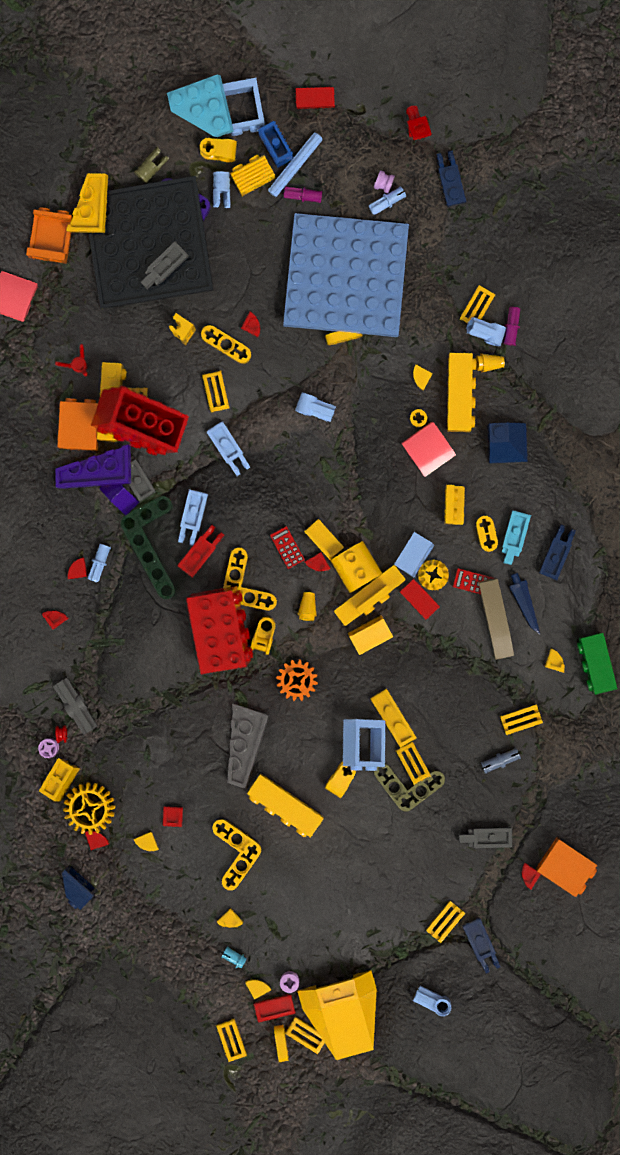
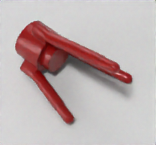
[55,344,87,376]

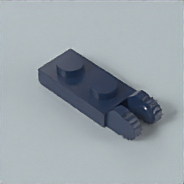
[436,150,466,207]
[539,524,576,580]
[462,917,501,973]

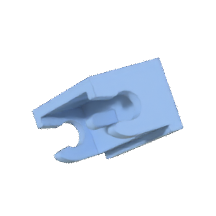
[394,532,434,577]

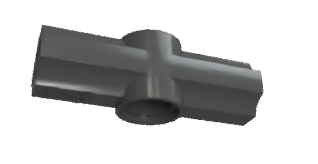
[53,677,98,735]

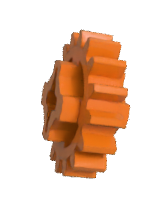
[276,659,318,701]

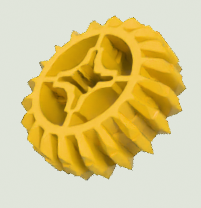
[63,782,116,835]

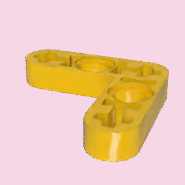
[223,548,277,610]
[213,819,261,890]

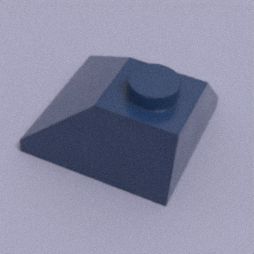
[487,423,528,464]
[62,865,98,910]

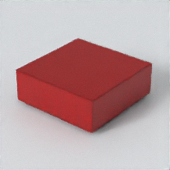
[163,806,183,827]

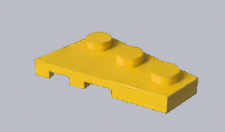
[66,173,108,233]

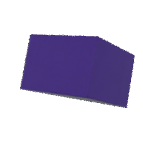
[99,484,140,516]

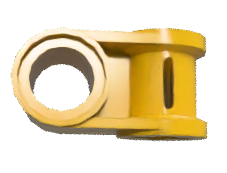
[200,138,237,162]
[251,617,276,655]
[325,761,356,798]

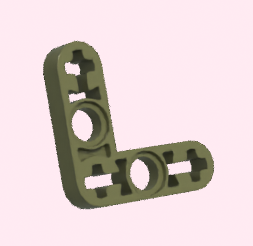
[374,764,445,811]

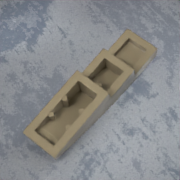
[479,578,514,660]

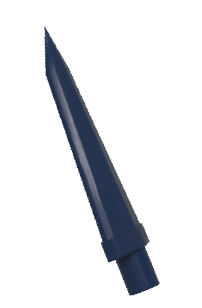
[509,573,540,634]

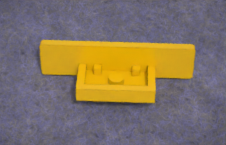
[334,565,405,626]

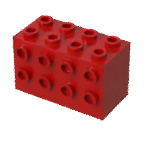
[91,386,189,456]
[186,586,253,674]

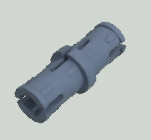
[481,747,521,774]

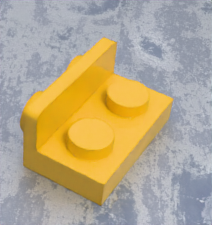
[444,485,465,525]

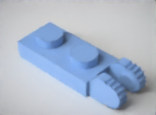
[206,421,250,476]
[178,489,208,545]

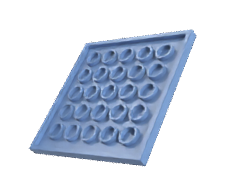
[283,213,409,337]

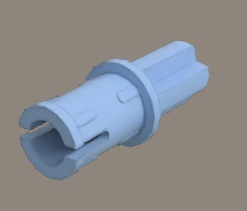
[369,186,406,215]
[88,543,111,582]

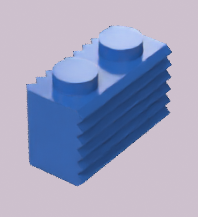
[258,121,293,168]

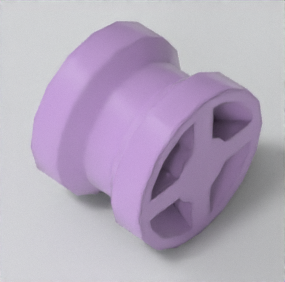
[374,170,395,193]
[38,738,59,758]
[280,971,299,993]

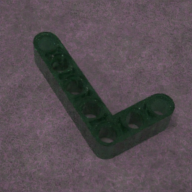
[121,496,176,599]

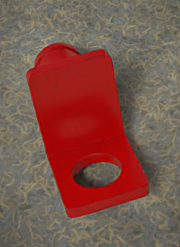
[406,106,431,140]

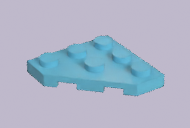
[167,75,234,137]

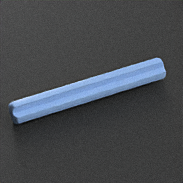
[268,133,323,197]

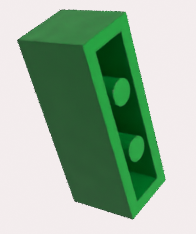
[577,633,618,695]

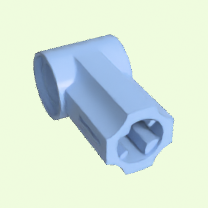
[466,317,506,347]
[295,392,336,422]
[413,985,451,1016]

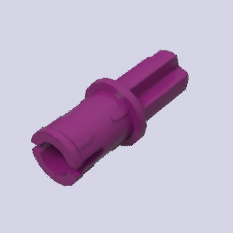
[284,187,322,203]
[504,307,520,346]

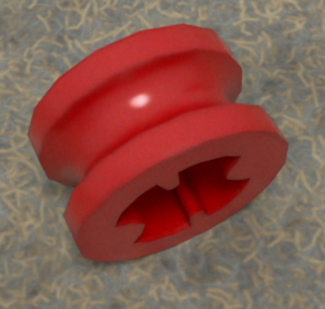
[55,725,68,743]

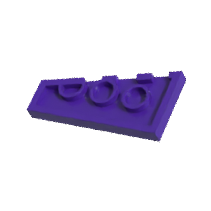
[56,445,131,489]

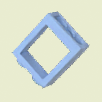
[223,78,265,136]
[343,719,385,771]

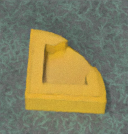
[413,365,433,391]
[545,649,565,673]
[134,831,159,851]
[217,908,244,928]
[245,979,271,1000]

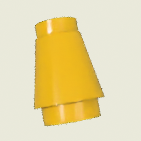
[476,353,505,373]
[298,592,317,621]

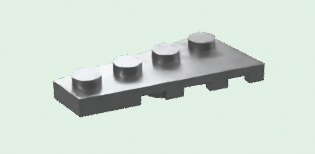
[227,704,270,789]

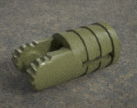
[134,147,169,184]

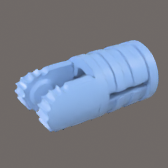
[213,171,230,208]

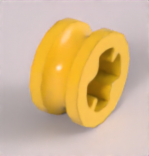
[410,409,427,427]

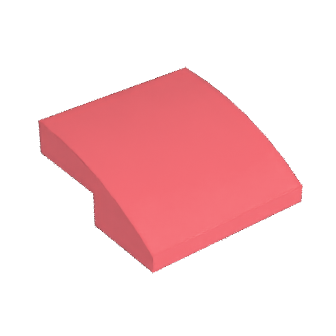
[0,271,38,322]
[401,421,456,477]

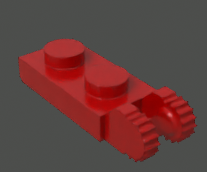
[178,525,224,578]

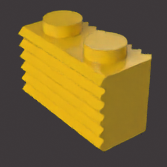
[230,155,275,196]

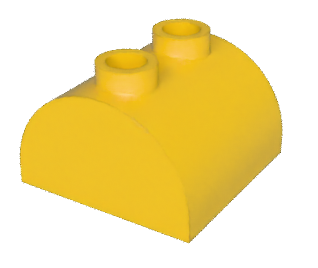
[330,541,382,593]

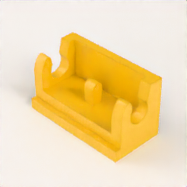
[169,313,196,346]
[348,615,393,655]
[39,758,80,801]

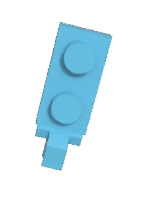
[502,510,531,565]

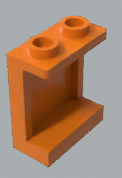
[26,207,73,264]
[58,398,98,451]
[536,837,597,897]

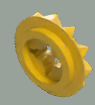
[418,560,449,590]

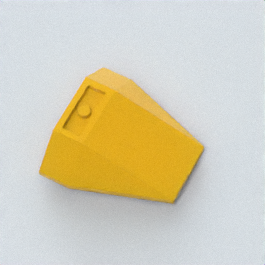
[297,970,377,1060]

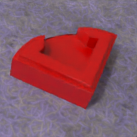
[241,312,260,337]
[305,552,330,571]
[68,558,88,579]
[42,611,69,630]
[85,831,110,850]
[522,862,541,889]

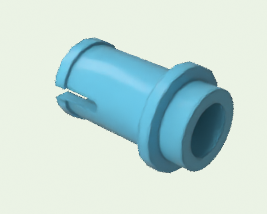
[221,946,247,968]

